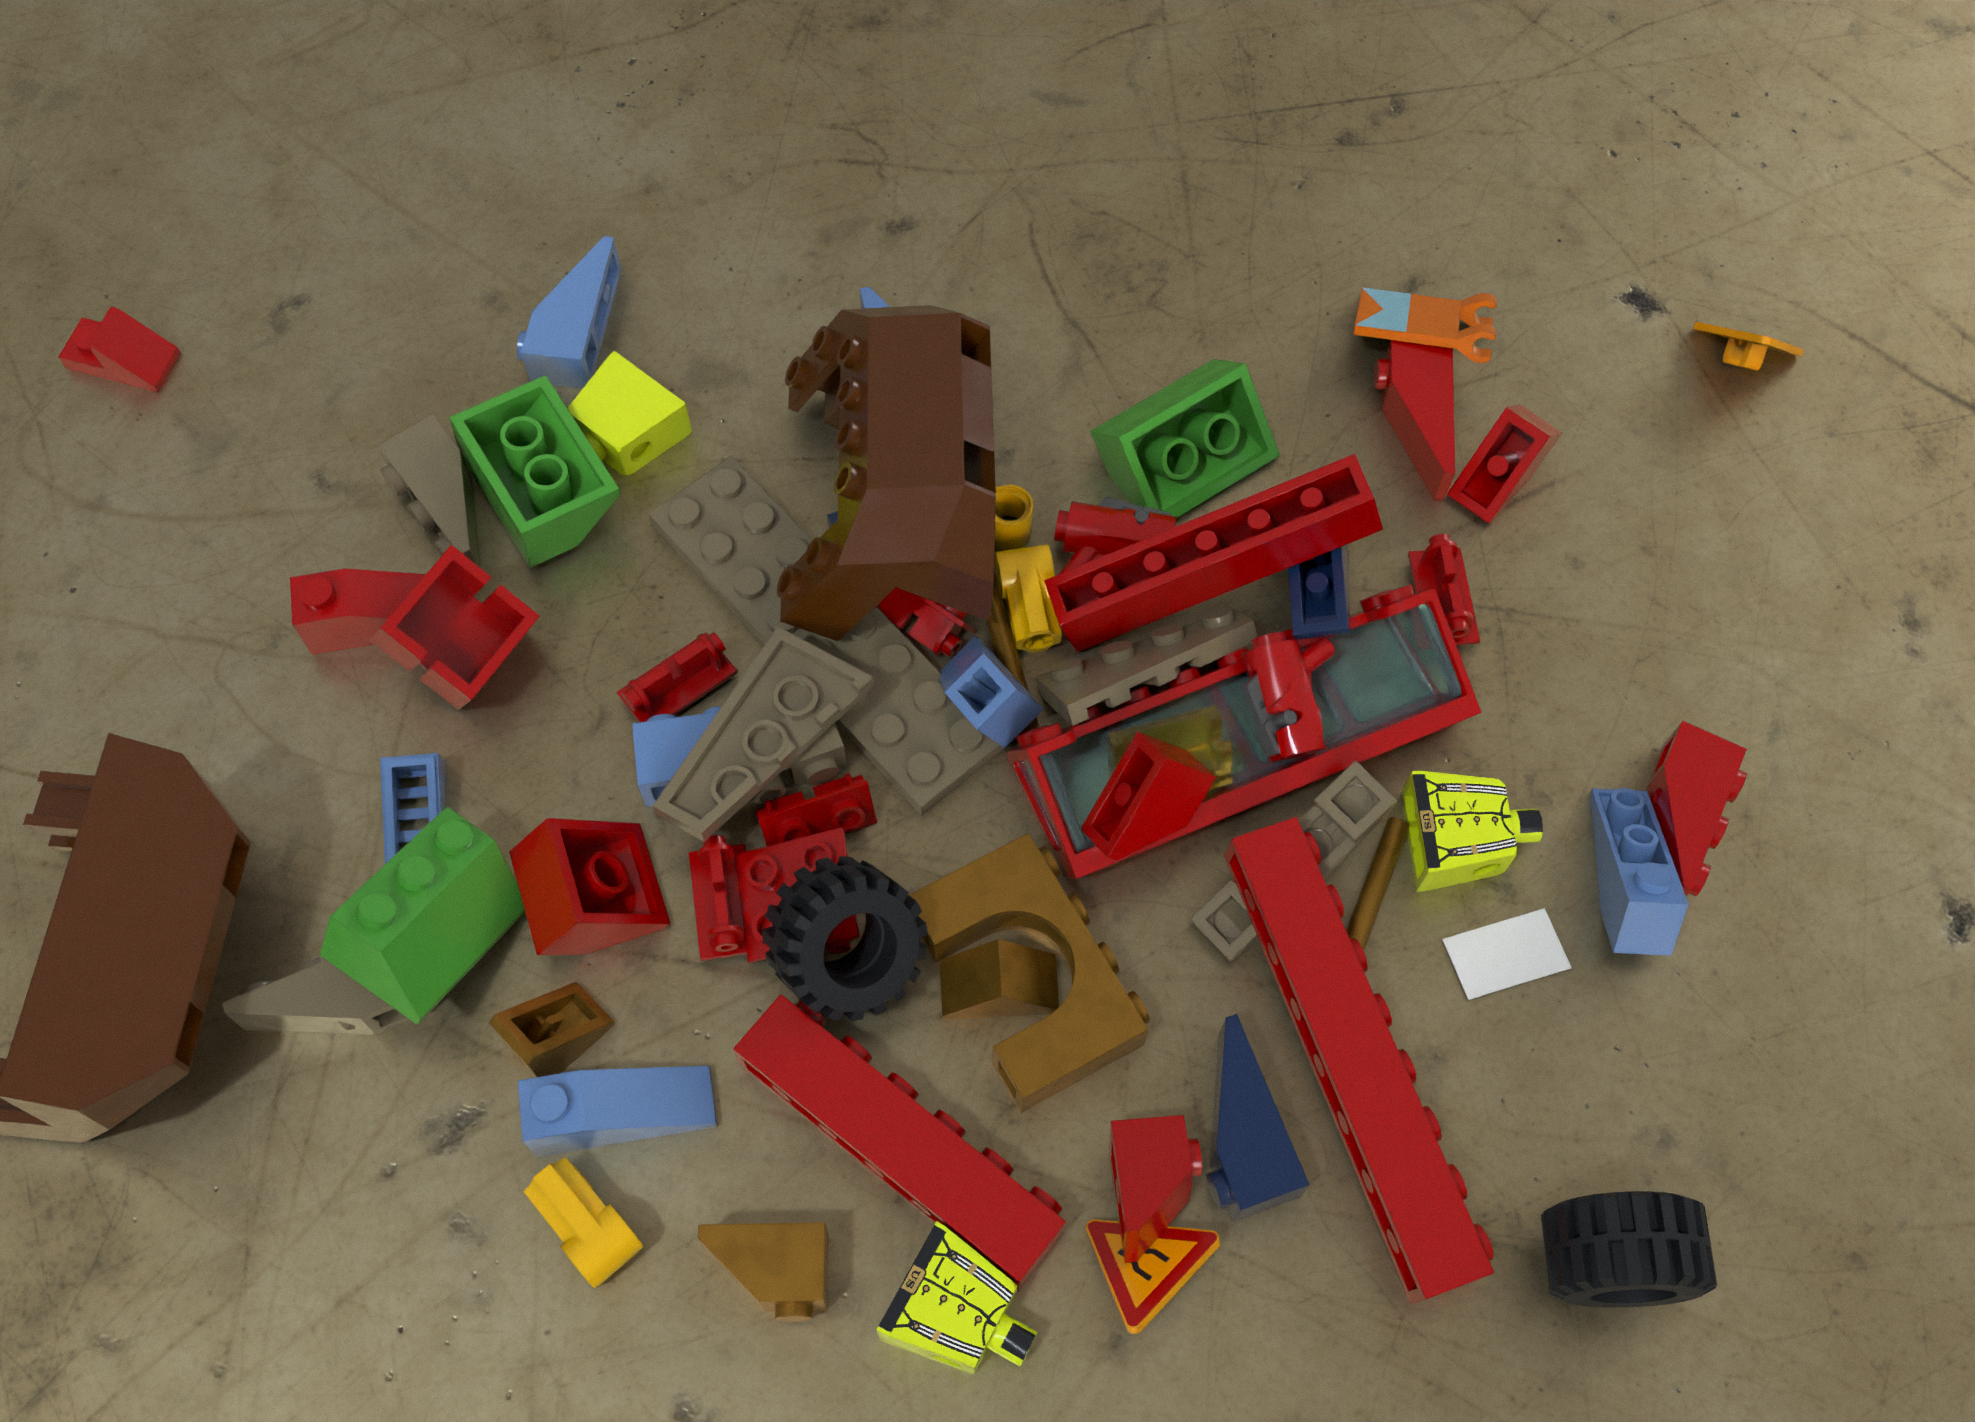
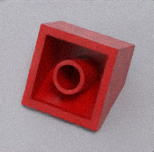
[509,818,670,955]

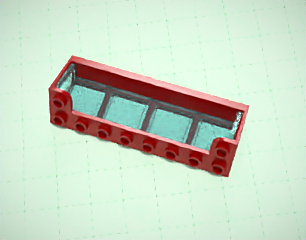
[1005,584,1482,879]

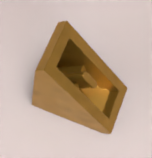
[940,939,1059,1020]
[489,981,614,1077]

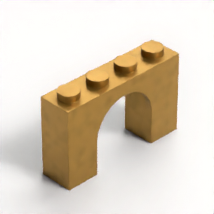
[909,833,1150,1113]

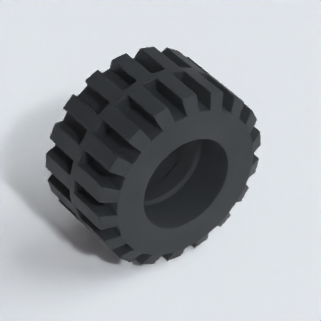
[763,856,928,1021]
[1541,1191,1717,1308]

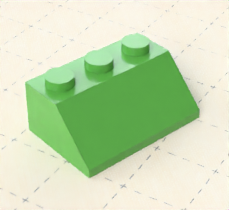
[1090,359,1280,518]
[449,375,620,568]
[320,807,525,1025]

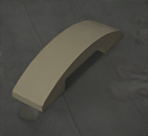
[1190,760,1397,962]

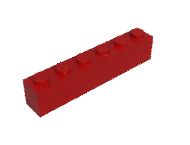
[1044,454,1383,652]
[733,994,1066,1292]

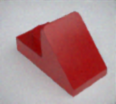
[58,307,181,393]

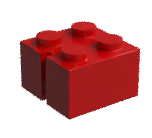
[369,544,540,710]

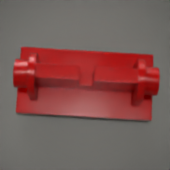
[1408,534,1480,647]
[876,587,977,658]
[616,632,738,722]
[755,773,877,846]
[689,835,747,961]

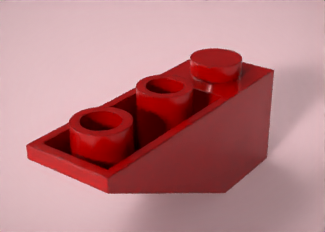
[1646,720,1747,897]

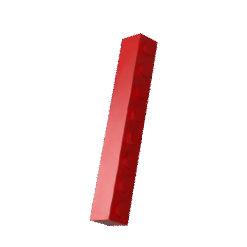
[1223,816,1494,1305]

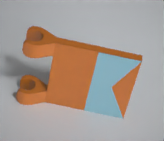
[1353,287,1497,363]

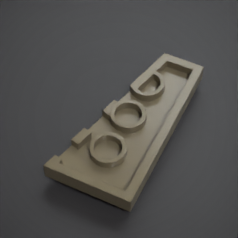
[1035,607,1257,726]
[652,626,875,842]

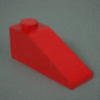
[1374,340,1455,501]
[290,568,426,655]

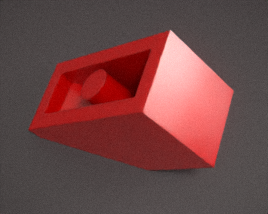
[1447,404,1562,523]
[1081,731,1216,861]
[1109,1115,1202,1263]

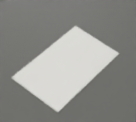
[1442,908,1572,1000]

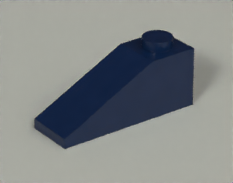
[1288,544,1350,640]
[1206,1014,1310,1222]

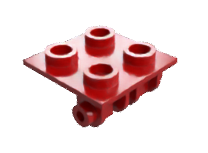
[735,827,860,964]

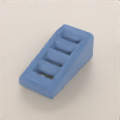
[380,753,446,864]

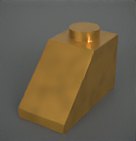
[698,1222,829,1322]

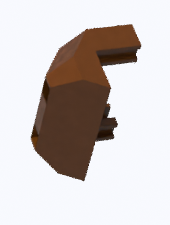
[777,305,996,641]
[0,733,251,1143]

